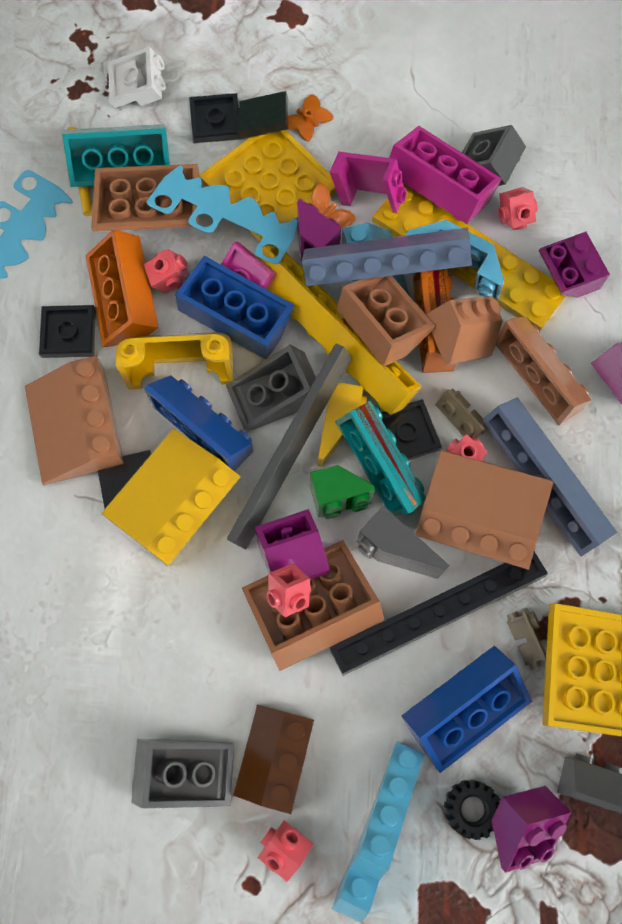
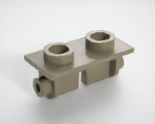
[435,388,488,438]
[507,608,547,670]

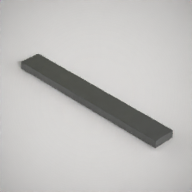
[227,344,352,550]

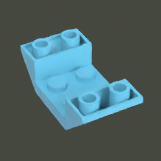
[406,220,504,301]

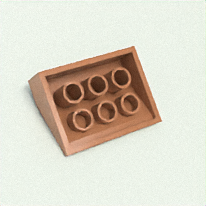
[91,164,200,231]
[25,355,124,486]
[416,450,554,570]
[242,540,384,671]

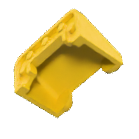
[116,332,234,390]

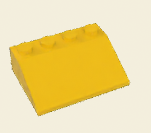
[101,428,241,567]

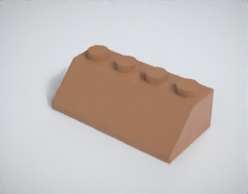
[495,317,592,425]

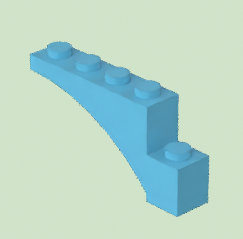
[332,742,424,923]

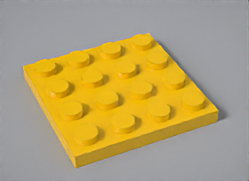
[200,130,337,246]
[542,603,622,737]

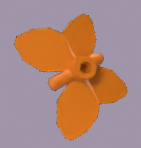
[288,94,334,141]
[311,183,356,228]

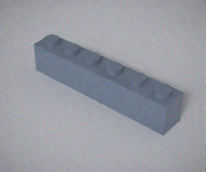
[302,228,472,286]
[482,397,618,557]

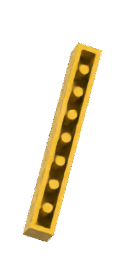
[257,245,422,415]

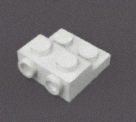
[108,46,166,108]

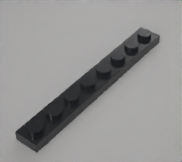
[329,551,548,676]

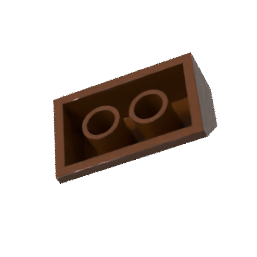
[233,705,314,814]

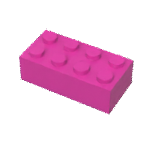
[389,126,502,224]

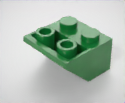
[310,465,375,519]

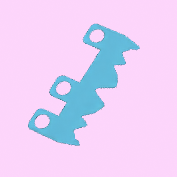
[147,165,297,264]
[0,170,73,279]

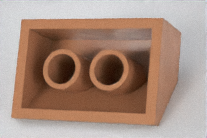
[337,276,435,366]
[426,296,503,366]

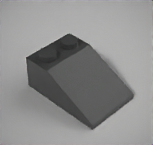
[226,344,316,432]
[357,506,450,579]
[131,739,234,808]

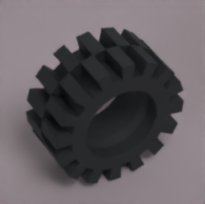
[444,780,500,840]

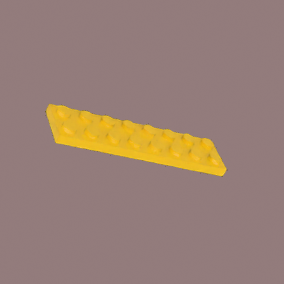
[372,183,566,332]

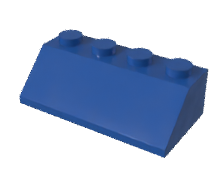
[175,255,295,360]
[144,375,253,471]
[401,645,532,773]

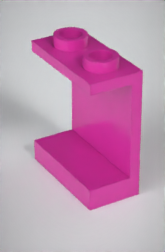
[329,151,407,213]

